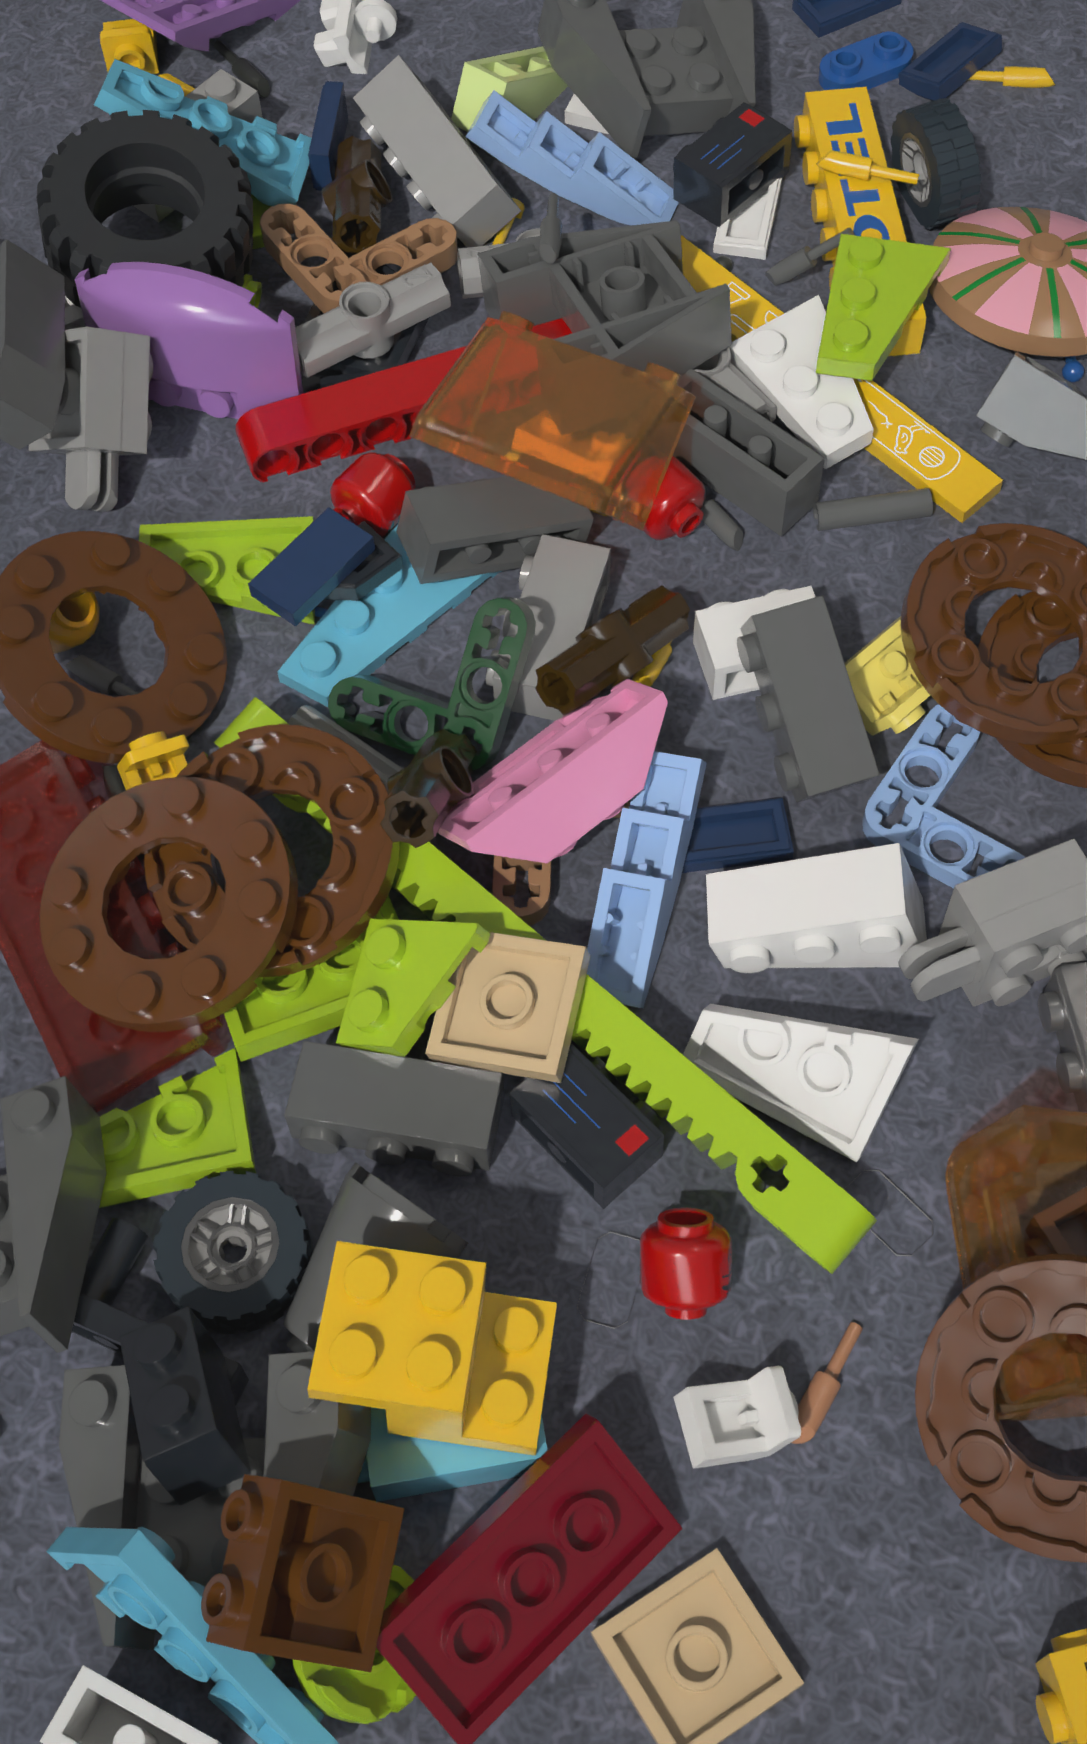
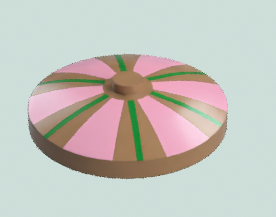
[929,207,1087,357]

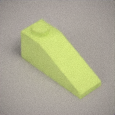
[451,46,568,132]

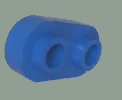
[818,31,913,90]

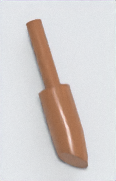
[791,1322,863,1444]

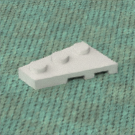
[729,295,874,469]
[683,1004,919,1162]

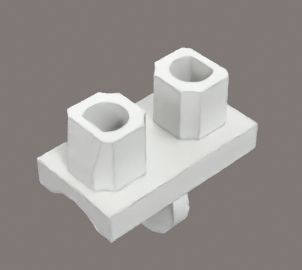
[314,0,397,74]

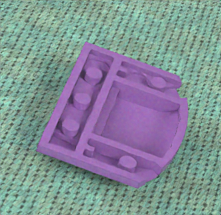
[100,0,300,51]
[75,262,303,419]

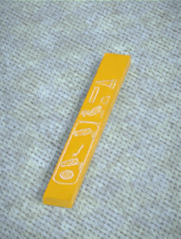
[681,235,1003,523]

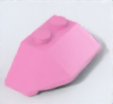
[438,679,668,864]

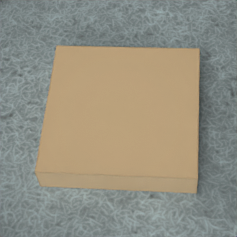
[425,932,590,1083]
[591,1548,804,1744]

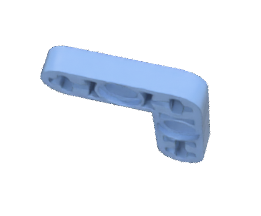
[862,704,1025,889]

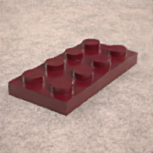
[376,1414,683,1744]

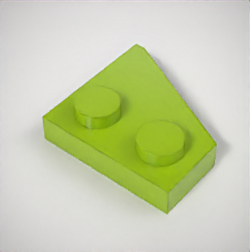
[336,919,490,1057]

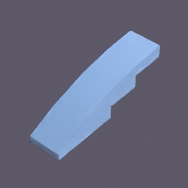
[465,90,679,226]
[587,751,707,1008]

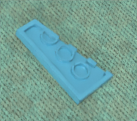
[94,59,312,206]
[277,524,501,708]
[46,1527,339,1744]

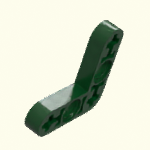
[328,597,536,770]

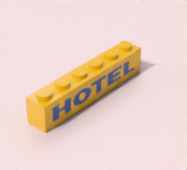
[794,86,927,356]

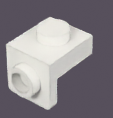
[673,1366,802,1469]

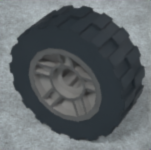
[891,98,981,229]
[153,1171,313,1334]

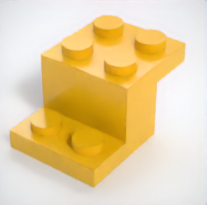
[307,1241,557,1456]

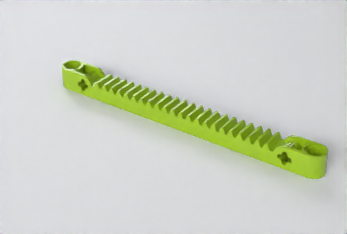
[213,697,877,1274]

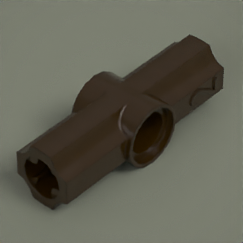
[322,135,393,253]
[535,585,691,715]
[380,729,477,848]

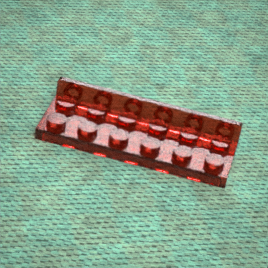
[0,740,225,1113]

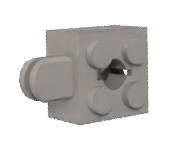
[29,326,153,512]
[898,839,1087,1007]

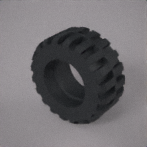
[36,110,253,308]

